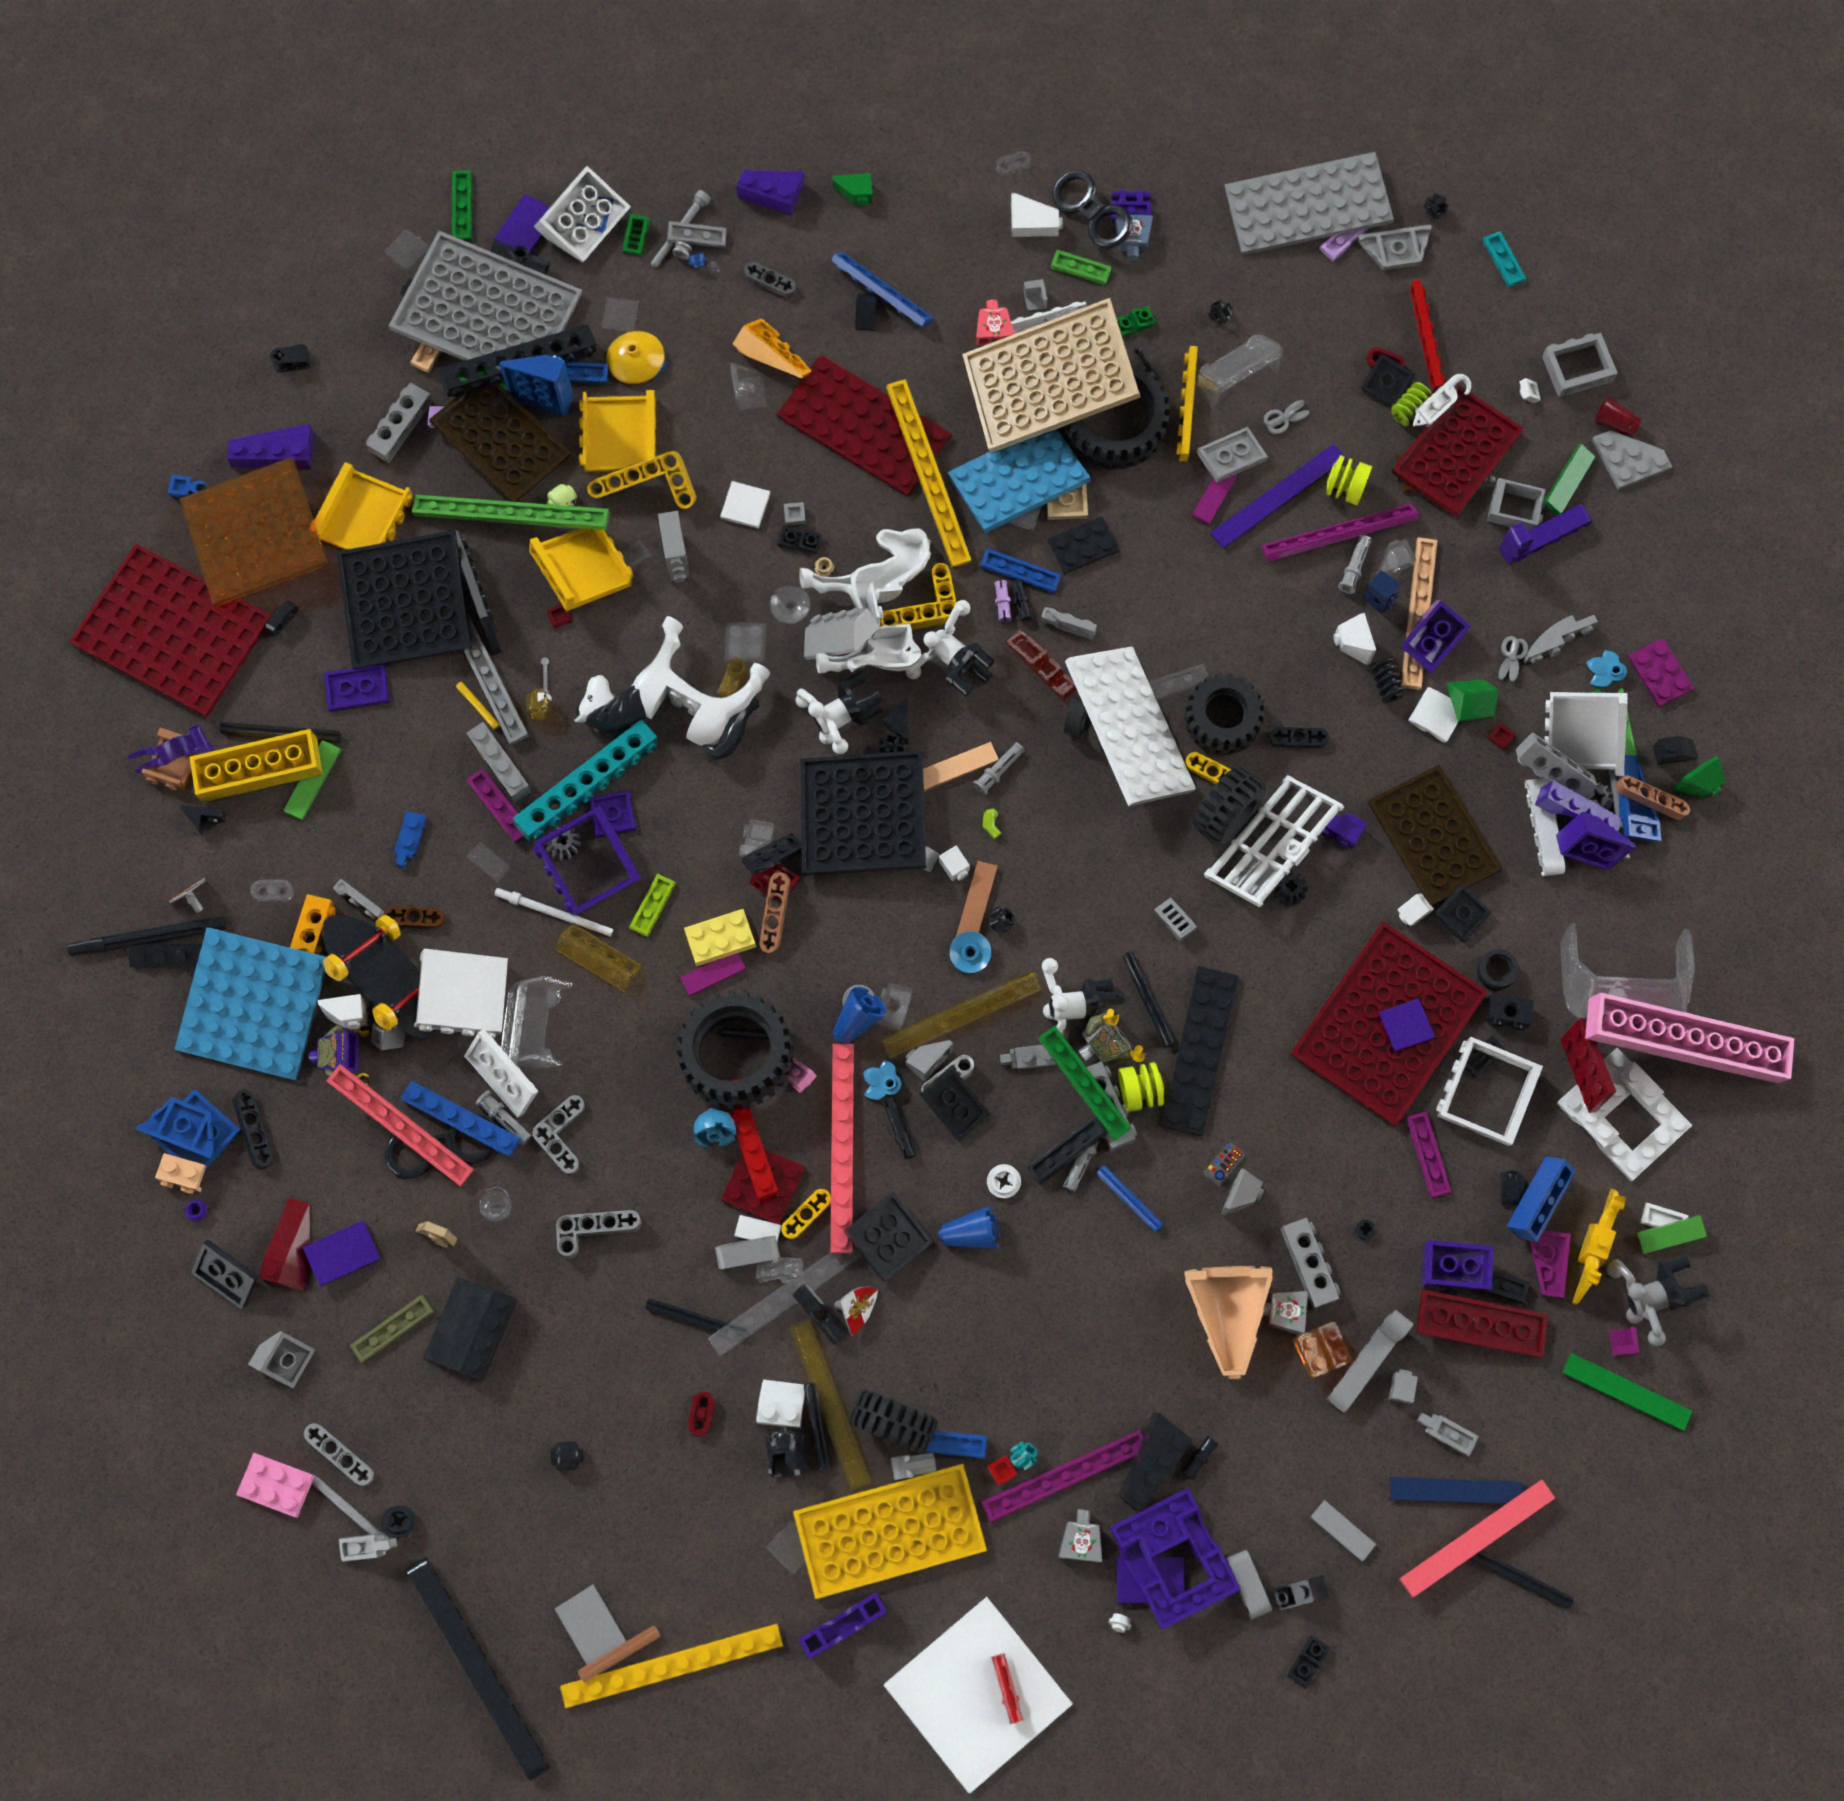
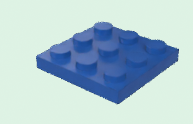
[150,1089,242,1170]

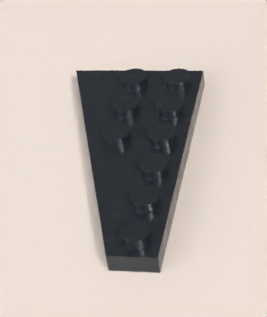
[455,530,502,655]

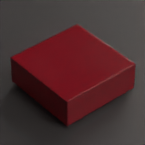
[546,604,572,629]
[1487,722,1516,751]

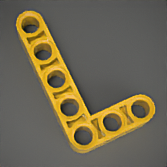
[587,451,696,509]
[880,563,956,630]

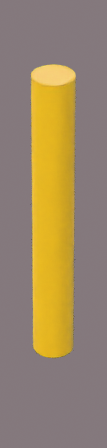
[456,682,500,730]

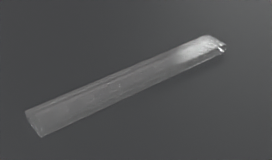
[708,1243,862,1357]

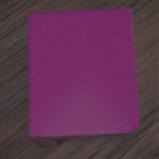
[1609,1327,1639,1357]

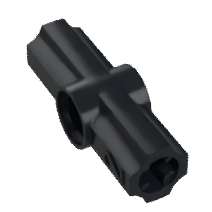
[490,240,550,275]
[792,1283,848,1345]

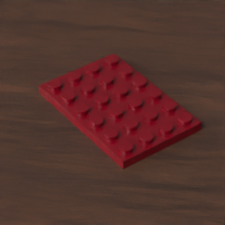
[1391,385,1524,517]

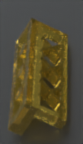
[555,924,642,992]

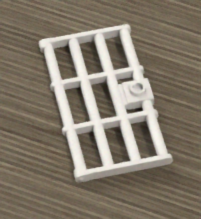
[1203,775,1344,907]

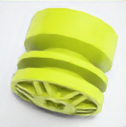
[1326,455,1372,506]
[1118,1062,1164,1112]

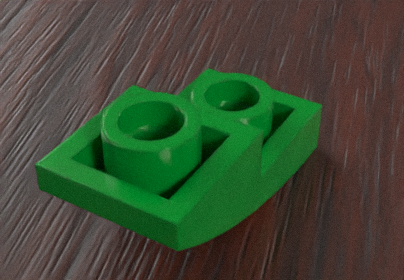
[1117,306,1156,337]

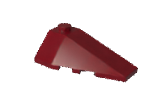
[258,1198,311,1291]

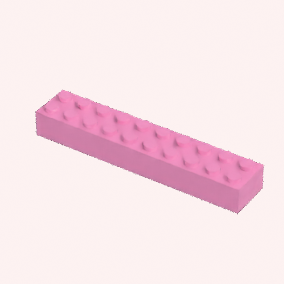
[1585,993,1794,1084]

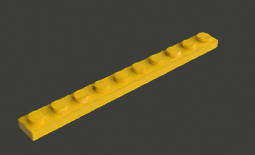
[886,379,971,568]
[560,1624,783,1708]

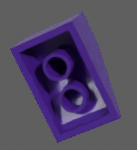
[1401,600,1471,673]
[1556,812,1636,870]
[1422,1240,1493,1290]

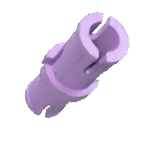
[994,580,1012,622]

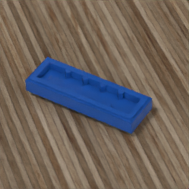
[925,1431,987,1459]

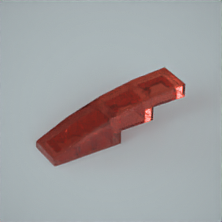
[1006,630,1077,700]

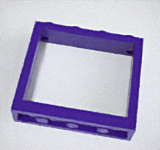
[532,806,641,915]

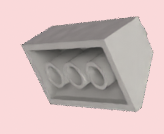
[804,607,880,660]

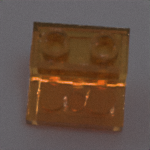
[1293,1321,1353,1379]

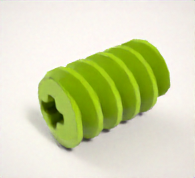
[1391,382,1432,427]

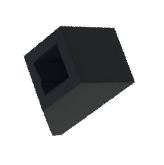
[1273,1575,1329,1611]

